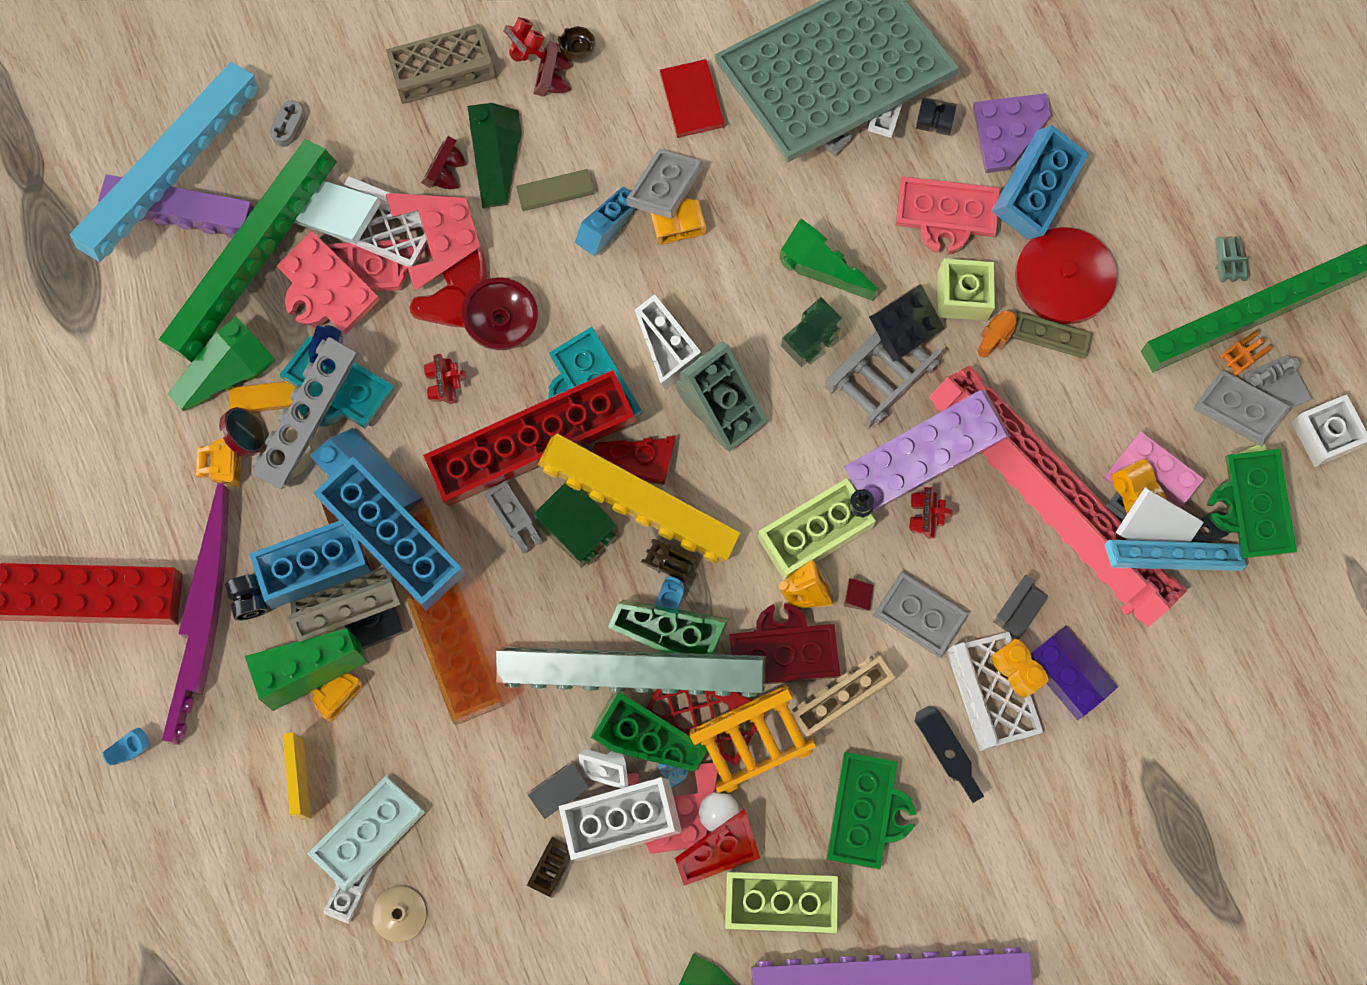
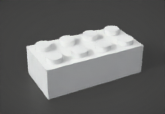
[559,777,682,861]

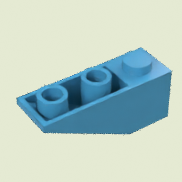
[575,186,636,256]

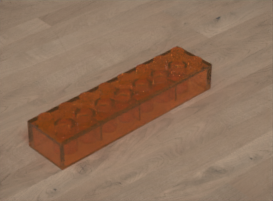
[401,507,505,725]

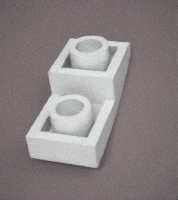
[324,868,373,924]

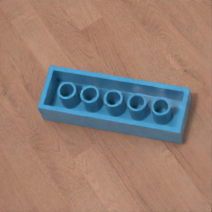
[313,457,465,611]

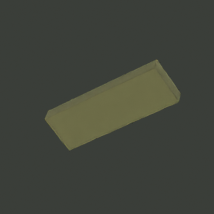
[516,169,594,211]
[1011,312,1093,359]

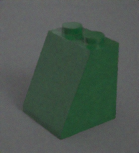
[533,481,618,568]

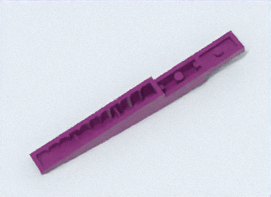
[162,483,229,745]

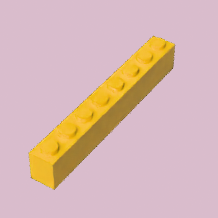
[538,434,740,564]

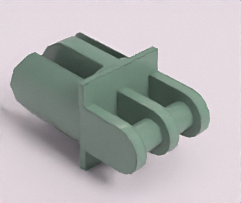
[1215,236,1248,282]

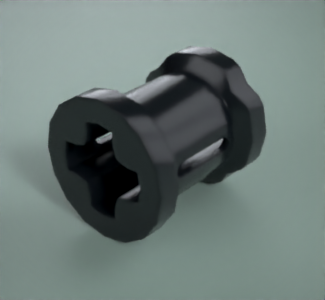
[850,489,874,518]

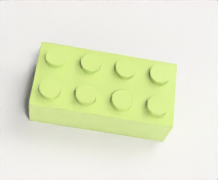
[757,478,875,581]
[725,872,838,934]

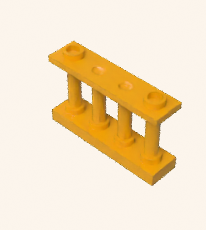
[690,684,816,793]

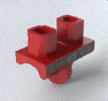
[503,17,545,62]
[424,353,467,404]
[909,487,953,539]

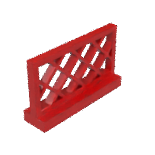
[646,689,767,766]

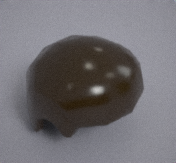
[558,26,596,62]

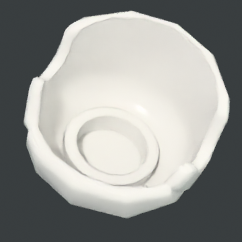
[698,791,740,832]

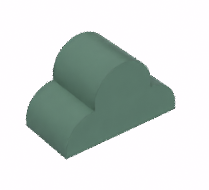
[675,342,768,452]

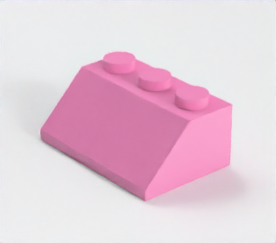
[1103,431,1204,508]

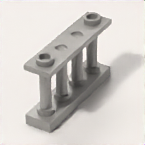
[825,332,941,429]

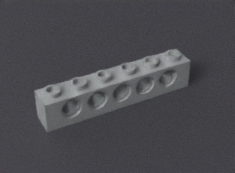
[253,337,359,489]

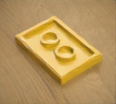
[283,732,311,820]

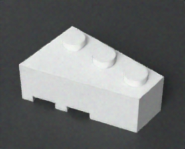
[635,294,703,390]

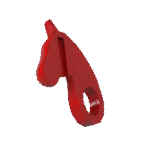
[409,247,487,328]

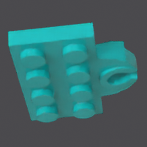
[548,326,643,439]
[280,335,394,429]

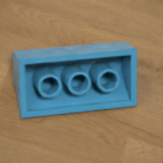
[310,428,423,513]
[249,521,371,609]

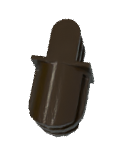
[641,539,696,583]

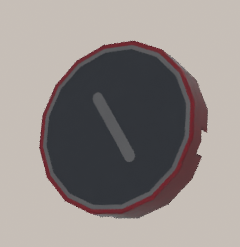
[219,407,267,456]

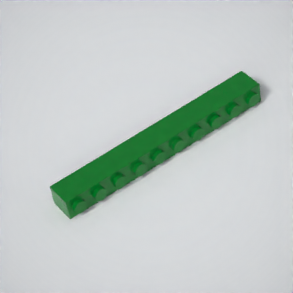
[158,139,337,363]
[1141,244,1367,373]

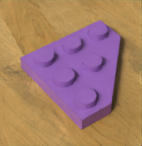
[973,93,1050,173]

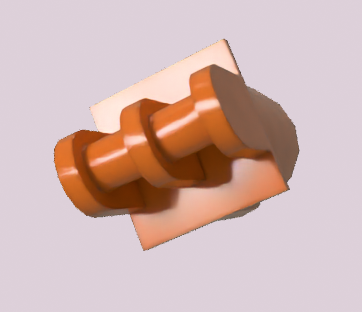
[978,311,1016,358]
[1219,330,1272,376]

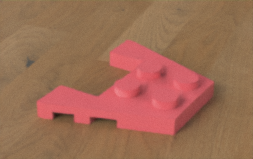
[386,193,480,290]
[619,762,718,854]

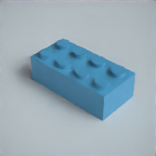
[991,125,1089,240]

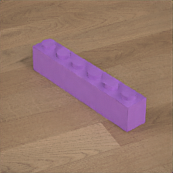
[98,174,254,238]

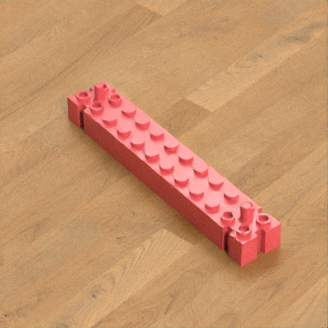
[929,365,1187,627]

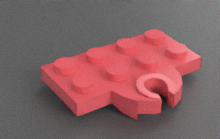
[895,176,1000,255]
[277,231,381,335]

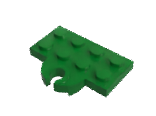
[1207,449,1297,559]
[826,752,916,870]

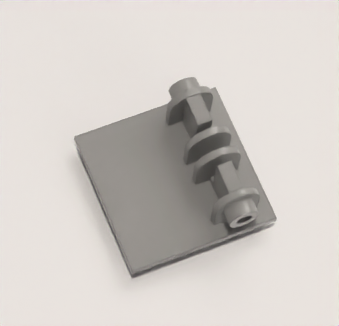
[1242,355,1312,409]

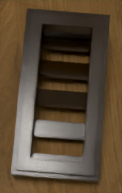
[526,837,571,898]

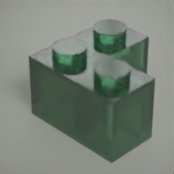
[781,297,842,367]

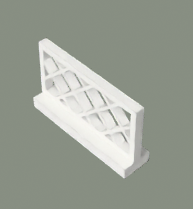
[333,176,427,267]
[946,632,1043,752]

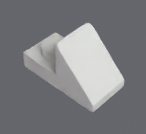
[868,103,903,138]
[579,749,628,789]

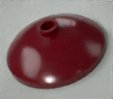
[462,277,538,350]

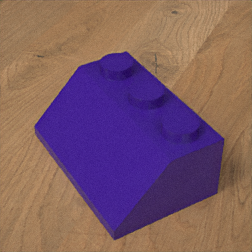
[1031,626,1118,720]

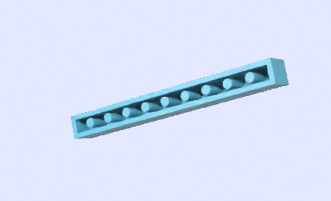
[70,62,258,262]

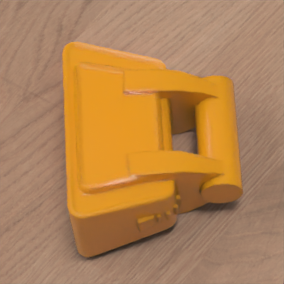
[196,438,241,487]
[779,560,833,608]
[310,673,363,722]

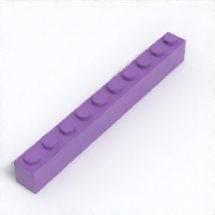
[751,947,1032,985]

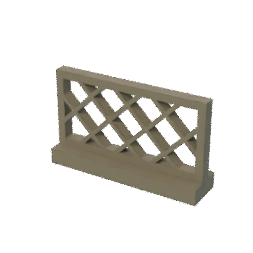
[386,24,495,104]
[289,567,401,642]

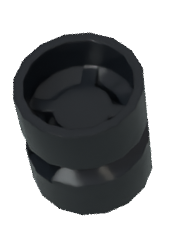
[916,97,957,136]
[225,574,268,621]

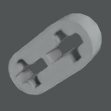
[270,100,305,147]

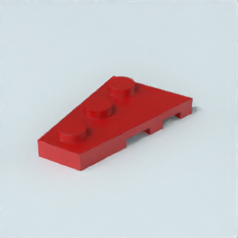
[592,435,676,485]
[674,809,760,886]

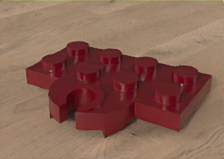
[729,603,841,685]

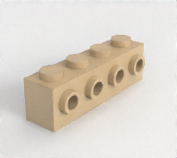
[792,656,895,740]

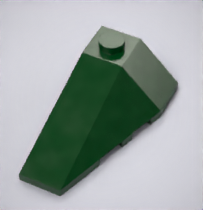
[467,103,522,208]

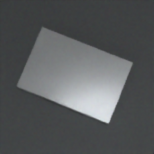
[626,149,704,219]
[1194,370,1291,447]
[873,571,968,658]

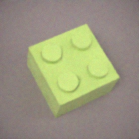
[937,259,995,321]

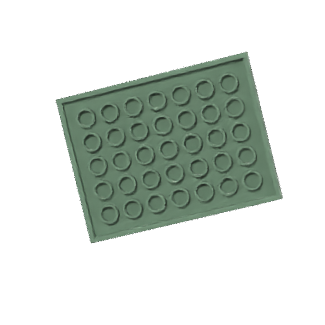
[715,0,959,162]

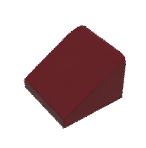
[844,578,874,611]

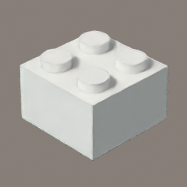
[1291,394,1367,467]

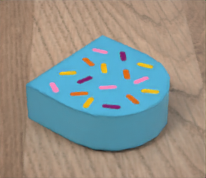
[657,764,688,788]

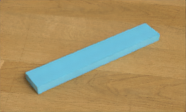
[1104,540,1247,571]

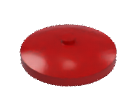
[1015,227,1117,324]

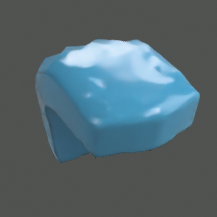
[656,576,685,609]
[102,728,150,766]

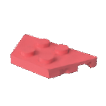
[326,239,419,292]

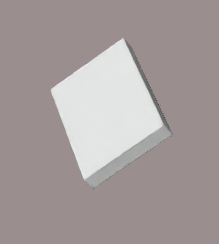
[1116,488,1203,542]

